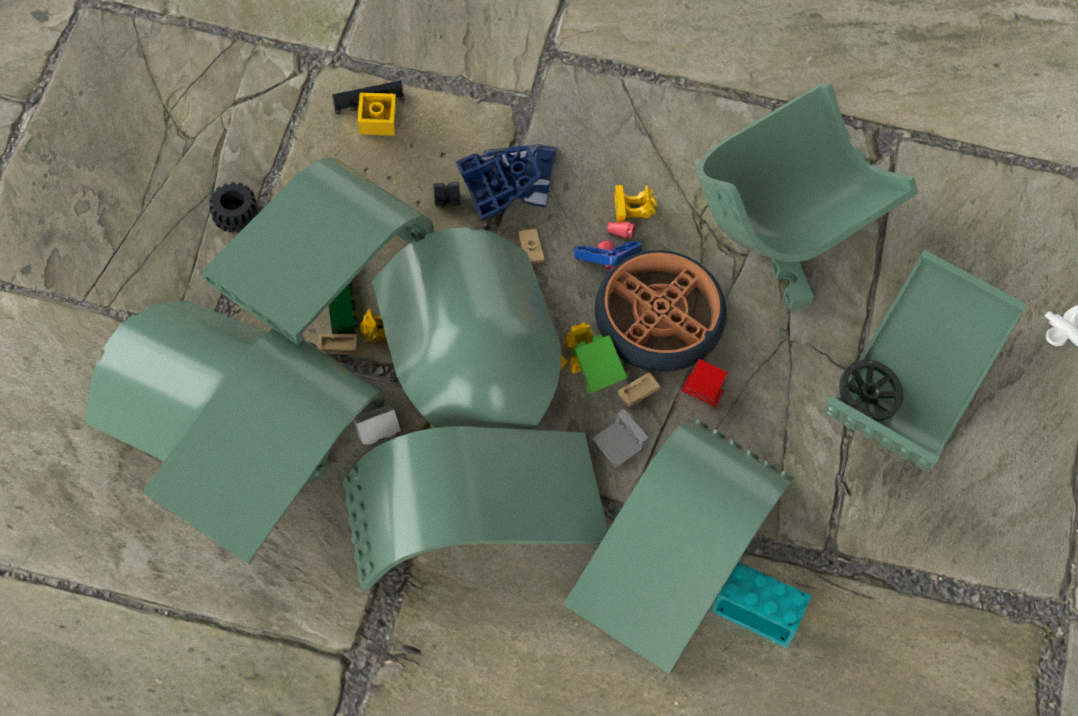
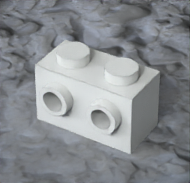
[353,404,401,445]

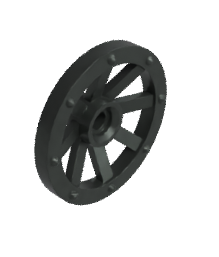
[839,360,903,422]

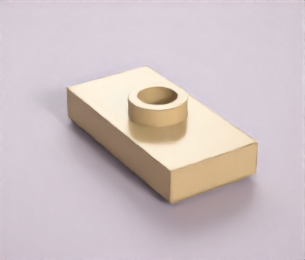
[518,229,544,264]
[318,334,357,354]
[618,372,661,408]

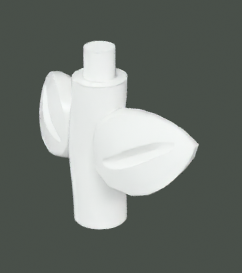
[1045,305,1078,347]

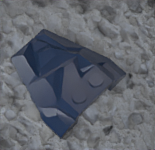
[483,144,557,208]
[456,146,542,221]

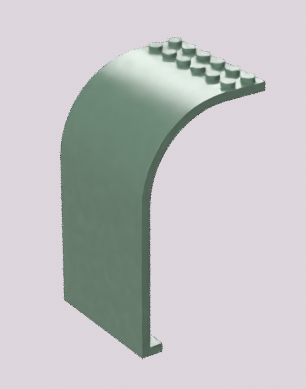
[202,158,434,346]
[824,249,1027,472]
[142,329,384,565]
[563,419,795,673]
[343,426,608,590]

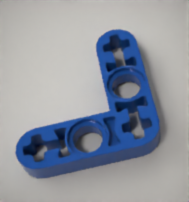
[574,241,642,266]

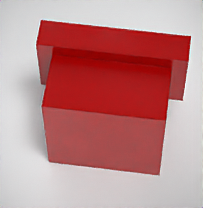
[681,359,728,408]

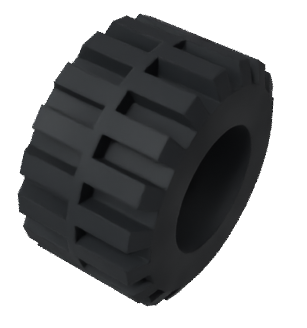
[209,182,258,233]

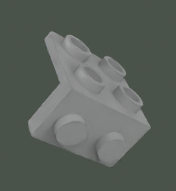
[593,409,649,467]

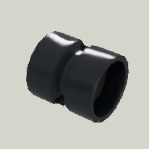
[433,182,461,207]

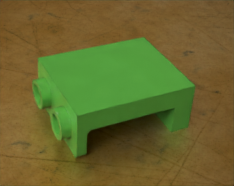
[571,334,627,394]

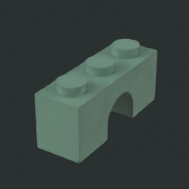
[771,258,815,311]

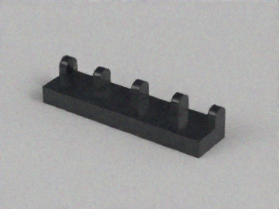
[332,80,405,115]

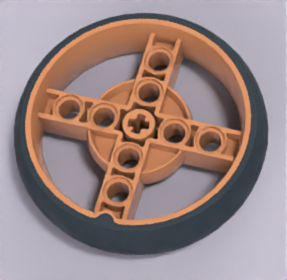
[595,250,726,372]

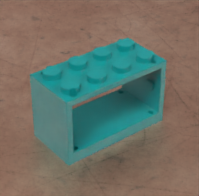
[711,562,812,648]

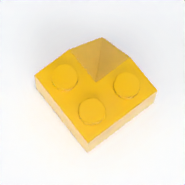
[358,93,396,136]

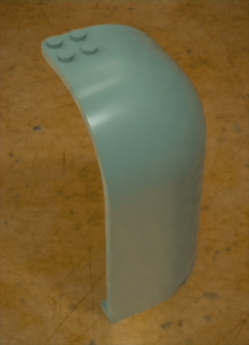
[696,83,918,262]
[372,227,561,430]
[84,301,330,482]

